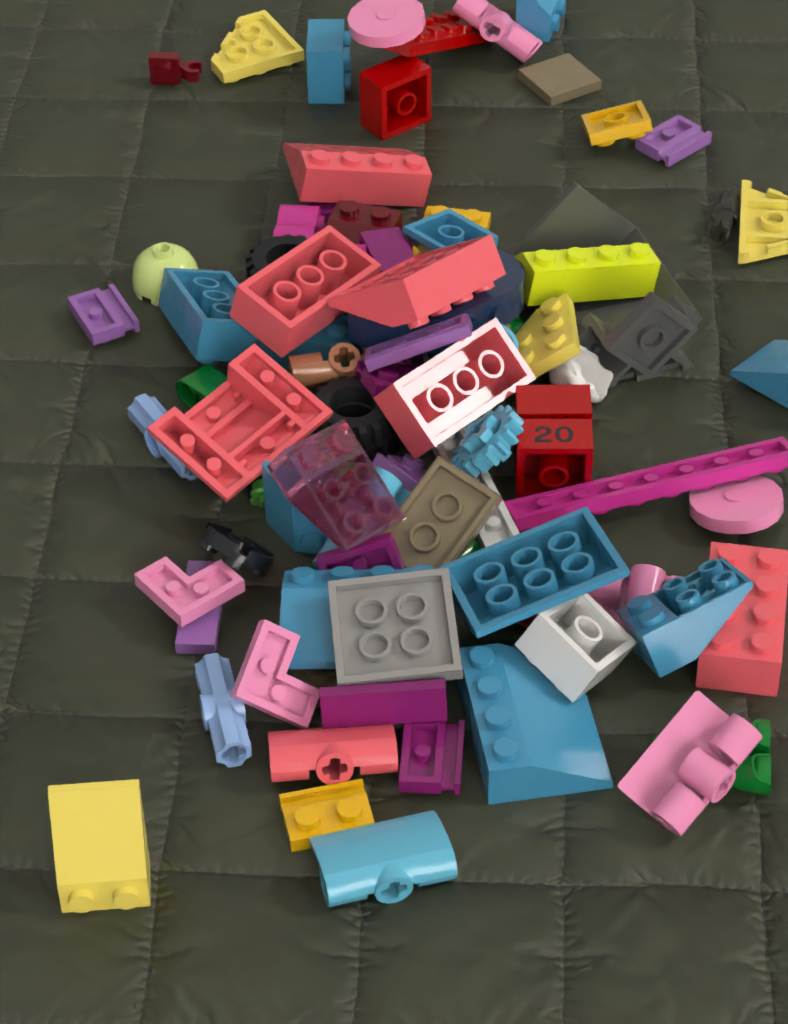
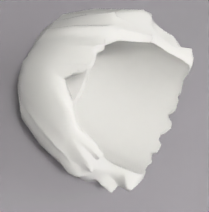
[548,345,613,403]

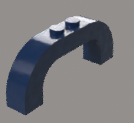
[347,249,525,355]

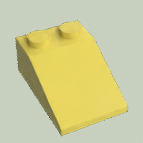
[48,779,151,913]

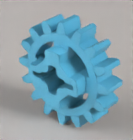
[451,405,524,478]

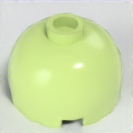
[132,242,198,306]

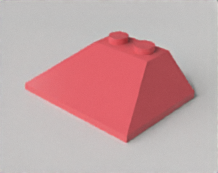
[147,343,333,502]

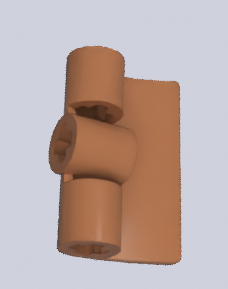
[287,342,399,392]

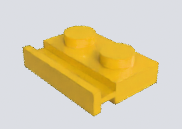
[279,779,375,853]

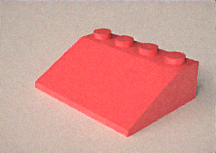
[282,142,432,207]
[327,234,506,329]

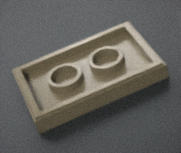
[379,456,502,568]

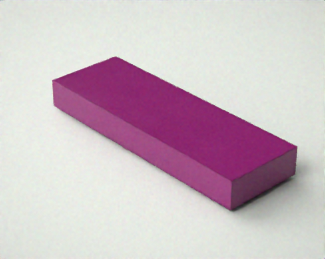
[319,679,448,729]

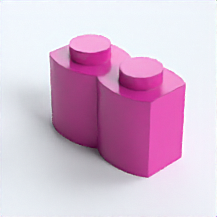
[273,204,326,239]

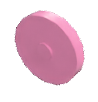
[347,0,426,48]
[689,475,784,534]

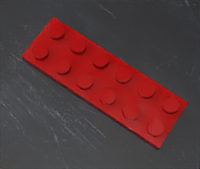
[381,11,489,57]

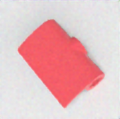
[268,724,398,785]

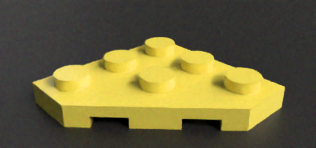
[210,10,304,84]
[515,292,581,378]

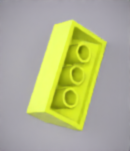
[514,242,661,306]

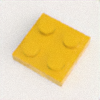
[581,100,653,147]

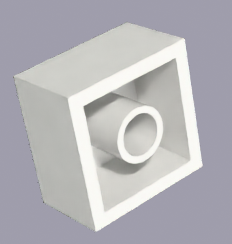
[514,593,638,703]

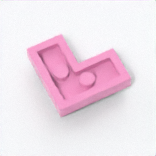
[134,556,245,627]
[230,619,320,729]

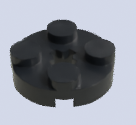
[197,521,275,578]

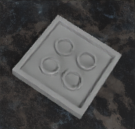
[327,567,463,686]

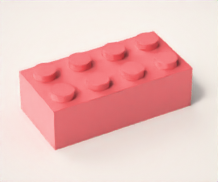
[229,225,382,358]
[373,317,536,460]
[695,542,788,697]

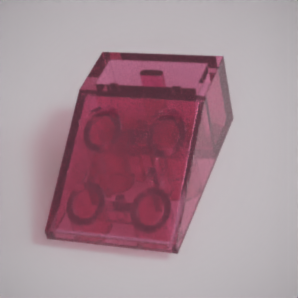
[267,419,406,553]

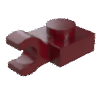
[148,51,202,85]

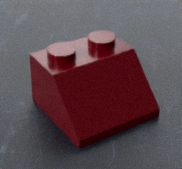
[327,200,402,244]

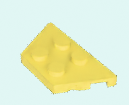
[738,180,788,264]

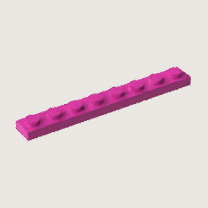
[504,436,788,531]

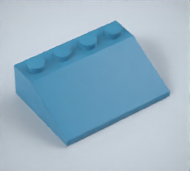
[440,506,630,638]
[279,564,439,669]
[457,643,613,805]

